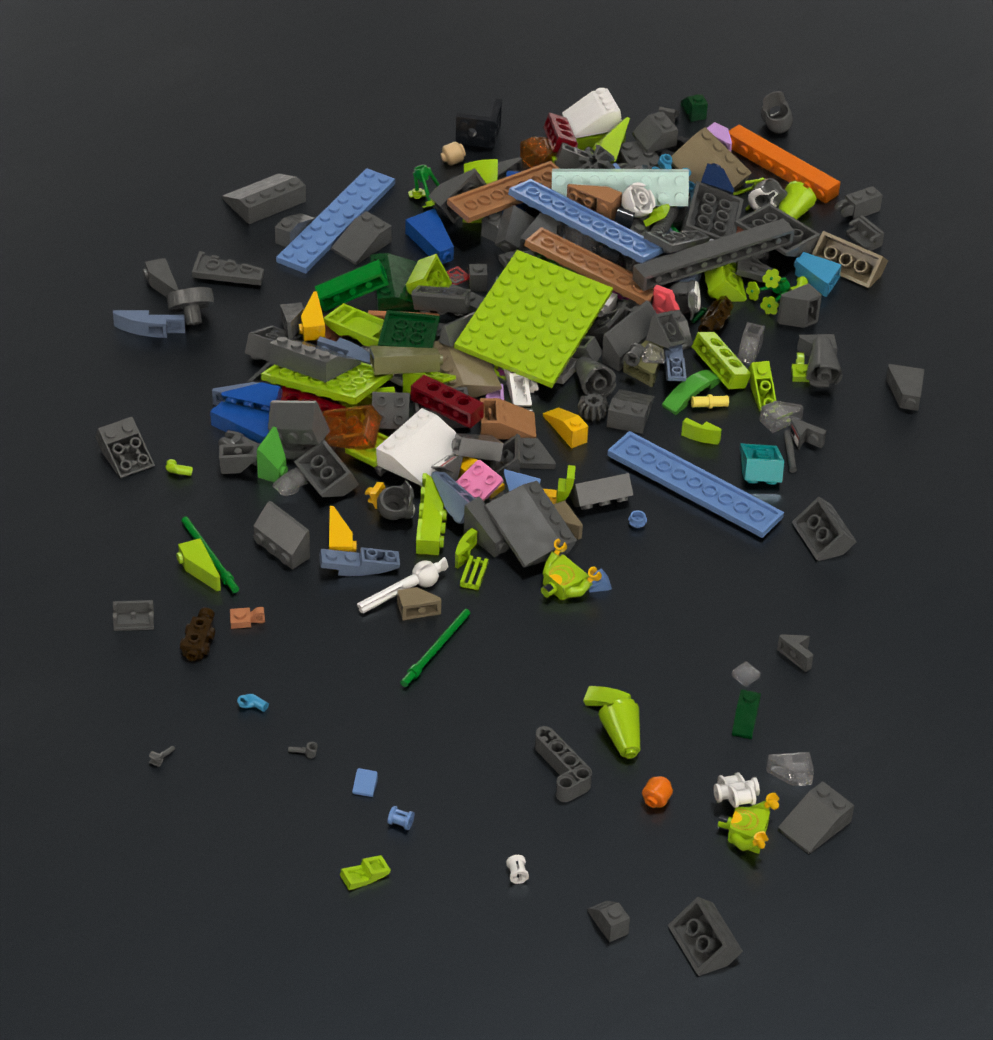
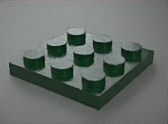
[378,310,440,348]

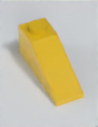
[298,291,325,341]
[543,407,588,448]
[329,506,357,552]

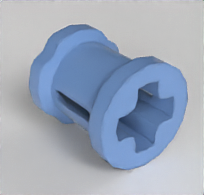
[387,806,415,830]

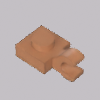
[230,607,265,629]

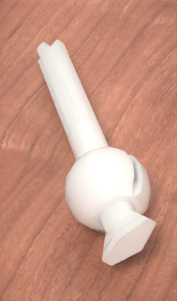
[357,557,449,613]

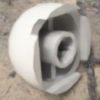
[621,182,656,218]

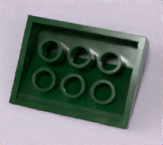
[370,253,419,312]

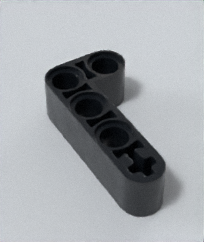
[600,207,635,264]

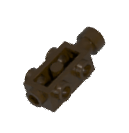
[698,296,734,332]
[180,607,215,661]

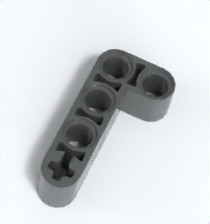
[535,726,592,802]

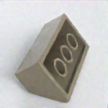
[812,231,888,288]

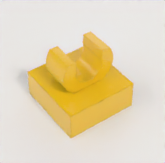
[365,482,386,509]

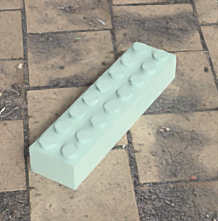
[552,169,689,206]

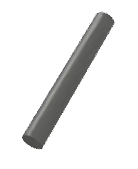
[784,430,797,473]

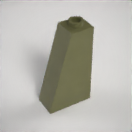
[370,346,443,375]

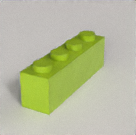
[416,473,447,555]

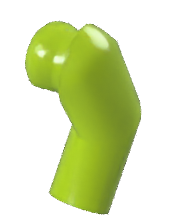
[788,276,808,292]
[165,459,193,476]

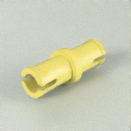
[691,394,729,409]

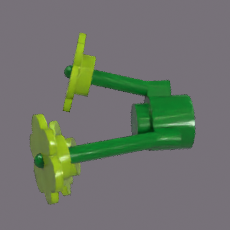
[408,165,440,208]
[746,269,790,315]

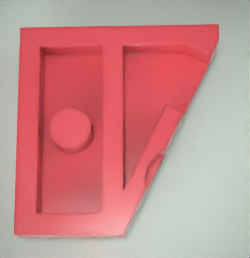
[652,285,680,314]

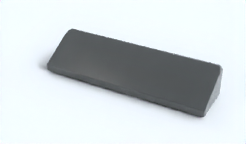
[439,311,476,347]

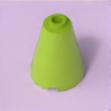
[778,181,816,220]
[598,698,640,759]

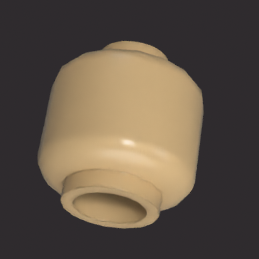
[440,142,466,166]

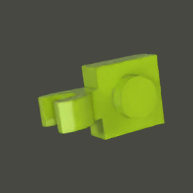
[791,353,810,382]

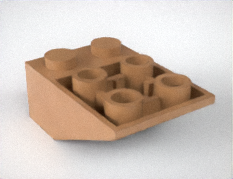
[567,184,622,221]
[480,398,536,440]

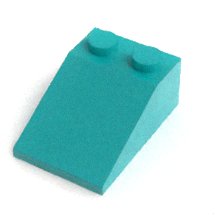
[740,443,784,485]

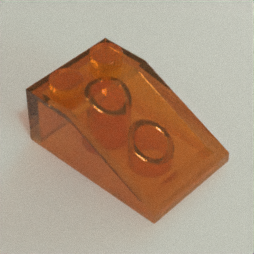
[520,136,557,168]
[322,404,382,450]

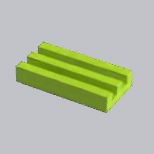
[460,555,489,590]

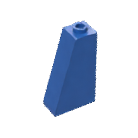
[405,209,454,264]
[210,402,269,443]

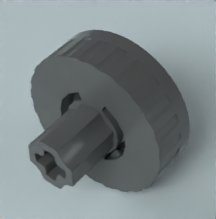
[166,287,214,326]

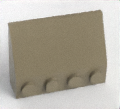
[671,127,752,192]
[434,340,502,398]

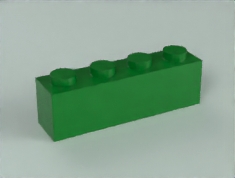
[315,260,388,312]

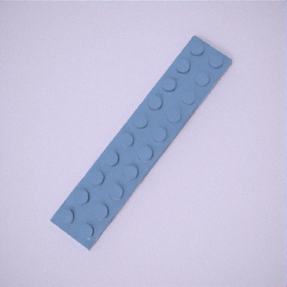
[276,168,395,274]
[508,179,664,263]
[607,431,784,538]

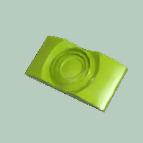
[323,303,384,347]

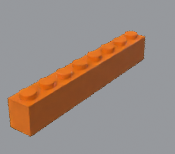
[729,125,840,203]

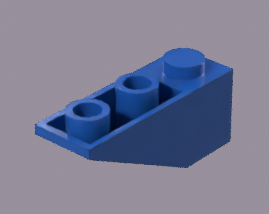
[221,382,283,412]

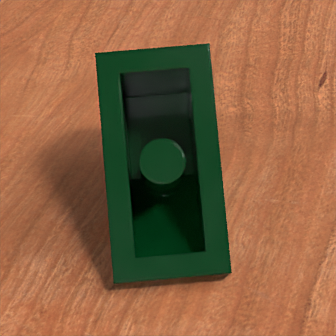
[681,94,708,122]
[732,689,761,739]

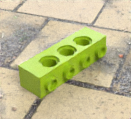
[691,332,752,389]

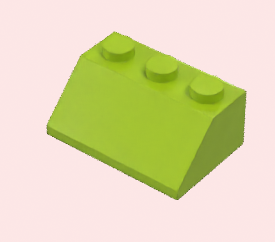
[406,254,452,295]
[703,262,747,302]

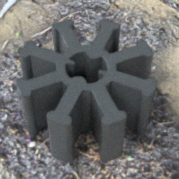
[578,145,615,169]

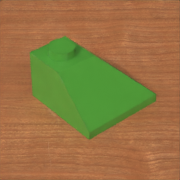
[257,426,288,483]

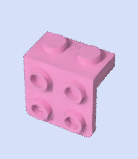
[456,460,503,501]

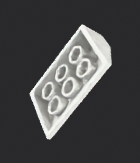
[562,88,622,138]
[376,408,456,486]

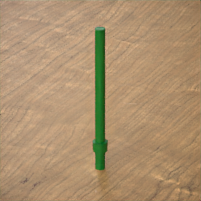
[181,516,239,593]
[400,609,471,687]

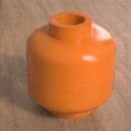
[642,776,673,808]

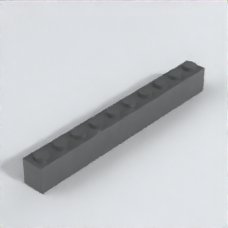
[633,219,794,291]

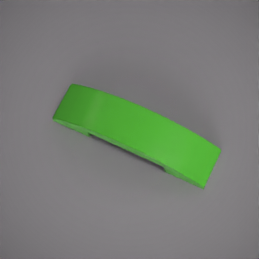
[662,370,722,415]

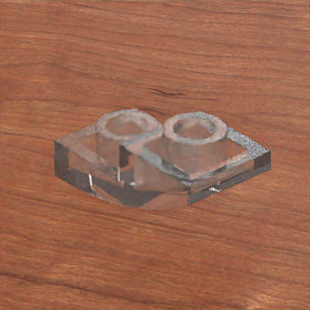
[272,467,310,496]

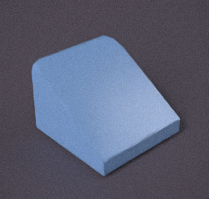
[588,568,612,592]
[352,768,378,797]

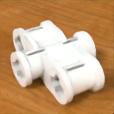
[714,772,760,808]

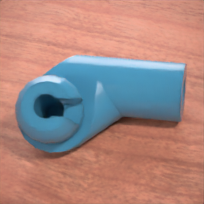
[237,694,269,712]

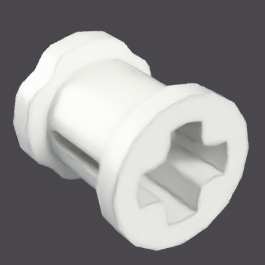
[506,855,529,884]

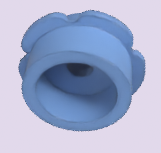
[628,510,647,528]

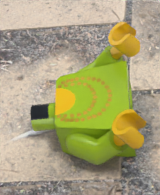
[541,539,602,600]
[718,792,780,854]

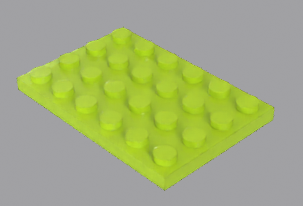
[261,362,393,405]

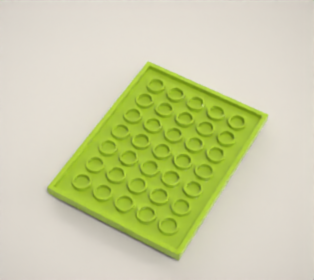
[454,250,613,388]

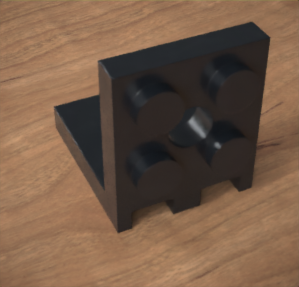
[455,98,502,149]

